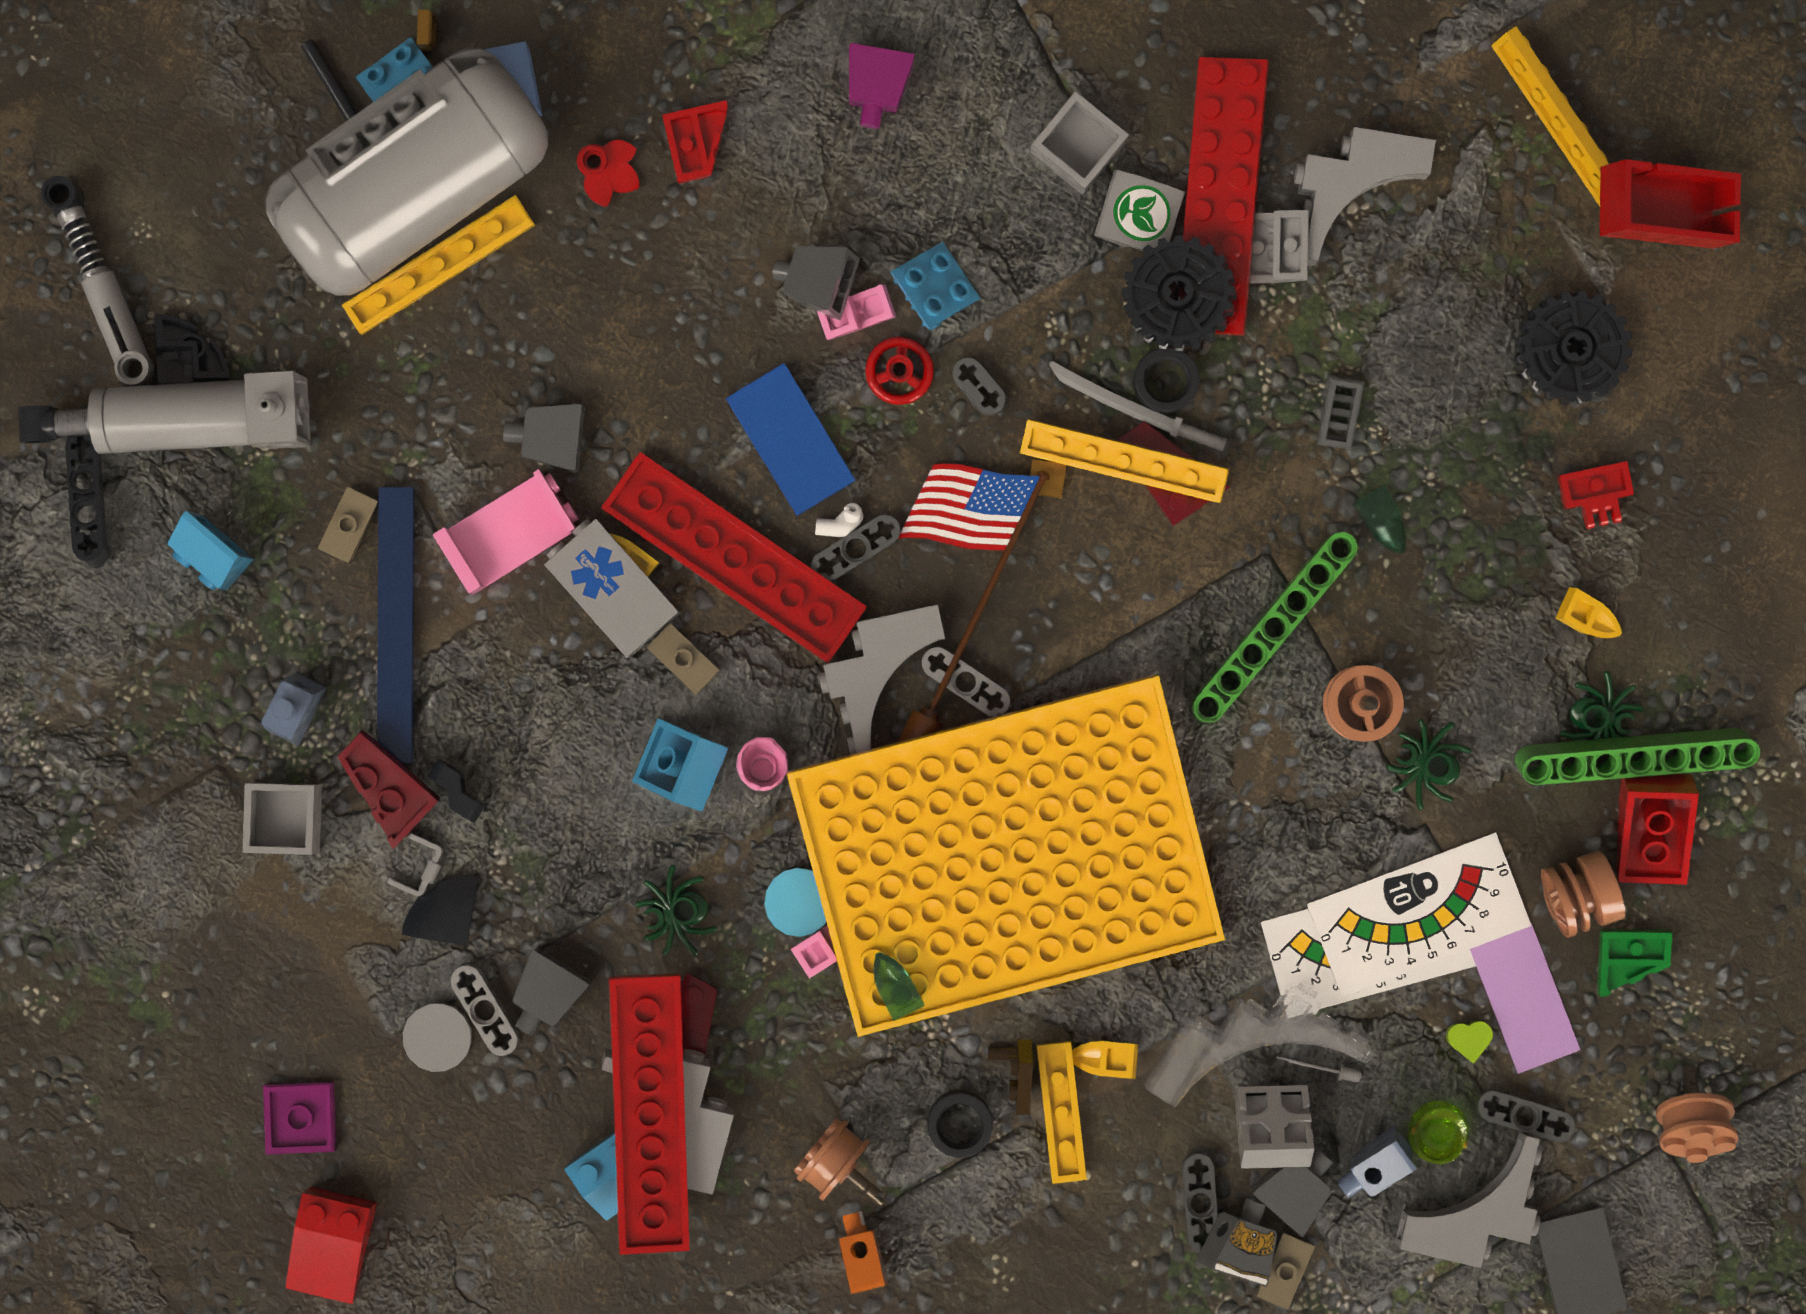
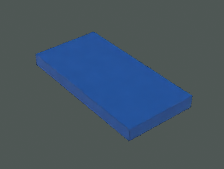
[725,363,856,516]

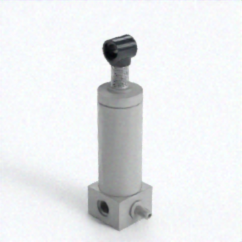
[18,371,311,454]

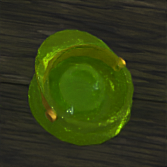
[1408,1101,1469,1164]

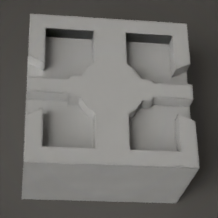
[1030,91,1129,195]
[242,782,322,855]
[1235,1085,1314,1168]

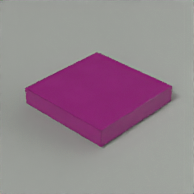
[263,1081,336,1154]

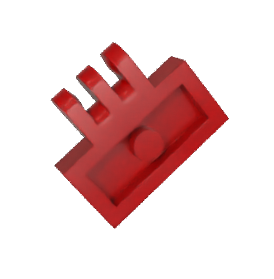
[1557,461,1634,529]

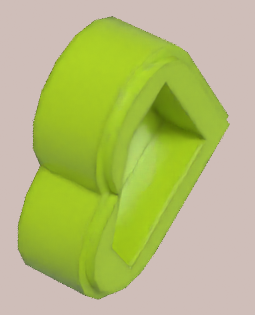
[1446,1020,1493,1063]

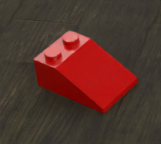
[1616,774,1699,885]
[285,1186,377,1304]

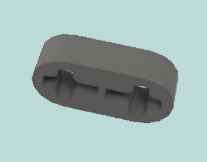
[952,358,1006,416]

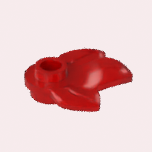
[577,140,640,207]

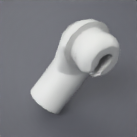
[815,503,863,537]

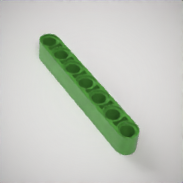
[1190,532,1357,723]
[1514,728,1760,785]

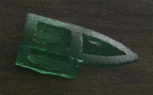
[1353,485,1406,554]
[873,952,925,1021]

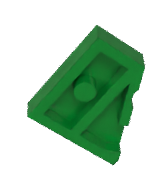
[1597,929,1672,997]

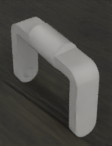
[387,832,444,896]

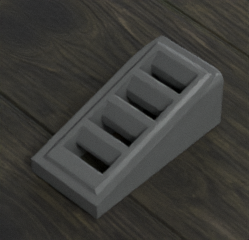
[1317,374,1364,450]

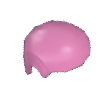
[736,737,788,791]

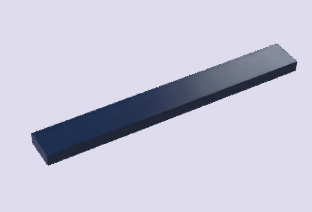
[377,487,415,763]

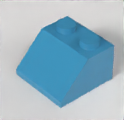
[167,511,254,591]
[632,718,728,812]
[564,1131,618,1221]

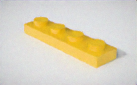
[1036,1041,1087,1184]

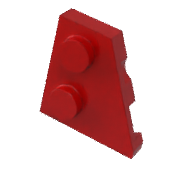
[662,100,728,184]

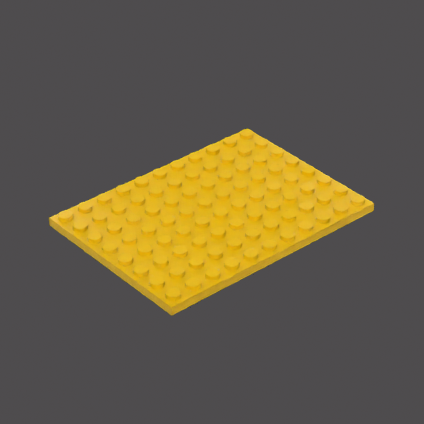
[787,674,1225,1037]

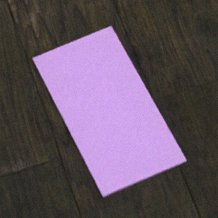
[1470,921,1580,1074]

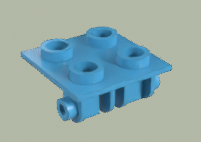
[356,37,433,102]
[890,242,980,331]

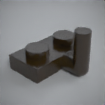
[988,1040,1033,1115]

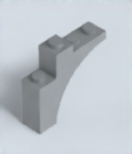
[1294,127,1436,266]
[819,605,945,755]
[601,1049,734,1195]
[1394,1131,1542,1268]

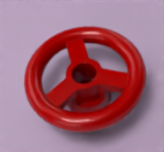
[865,336,934,405]

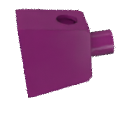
[849,43,915,129]

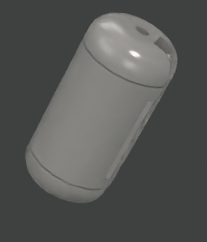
[265,48,548,296]

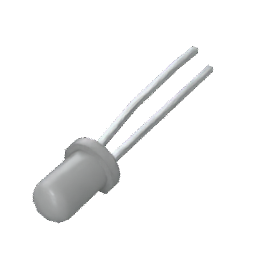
[1276,1056,1362,1082]

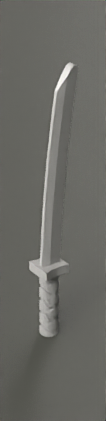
[1049,361,1227,451]

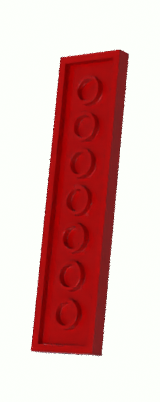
[1177,57,1269,336]
[601,452,867,664]
[609,973,690,1255]

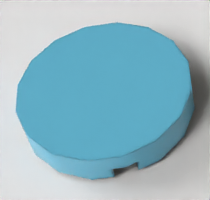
[764,868,827,937]

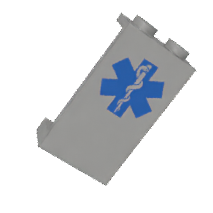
[544,519,681,658]

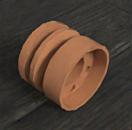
[1541,850,1625,938]

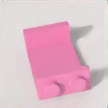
[432,469,579,595]

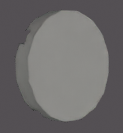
[403,1003,472,1072]

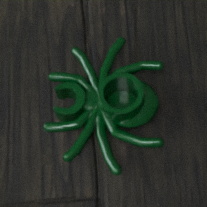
[1560,671,1644,755]
[1386,719,1472,810]
[635,865,717,956]

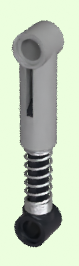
[41,176,156,386]

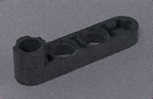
[65,433,112,568]

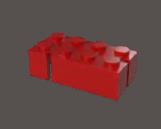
[1599,159,1741,249]

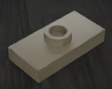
[317,487,379,564]
[646,623,720,695]
[1255,1231,1315,1310]

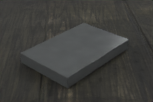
[1537,1206,1627,1314]

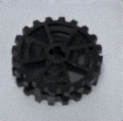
[1122,235,1237,353]
[1514,290,1633,405]

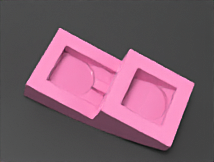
[817,284,896,340]
[791,925,837,978]

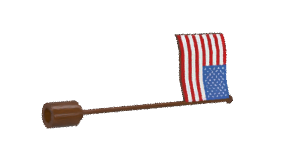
[897,464,1050,742]

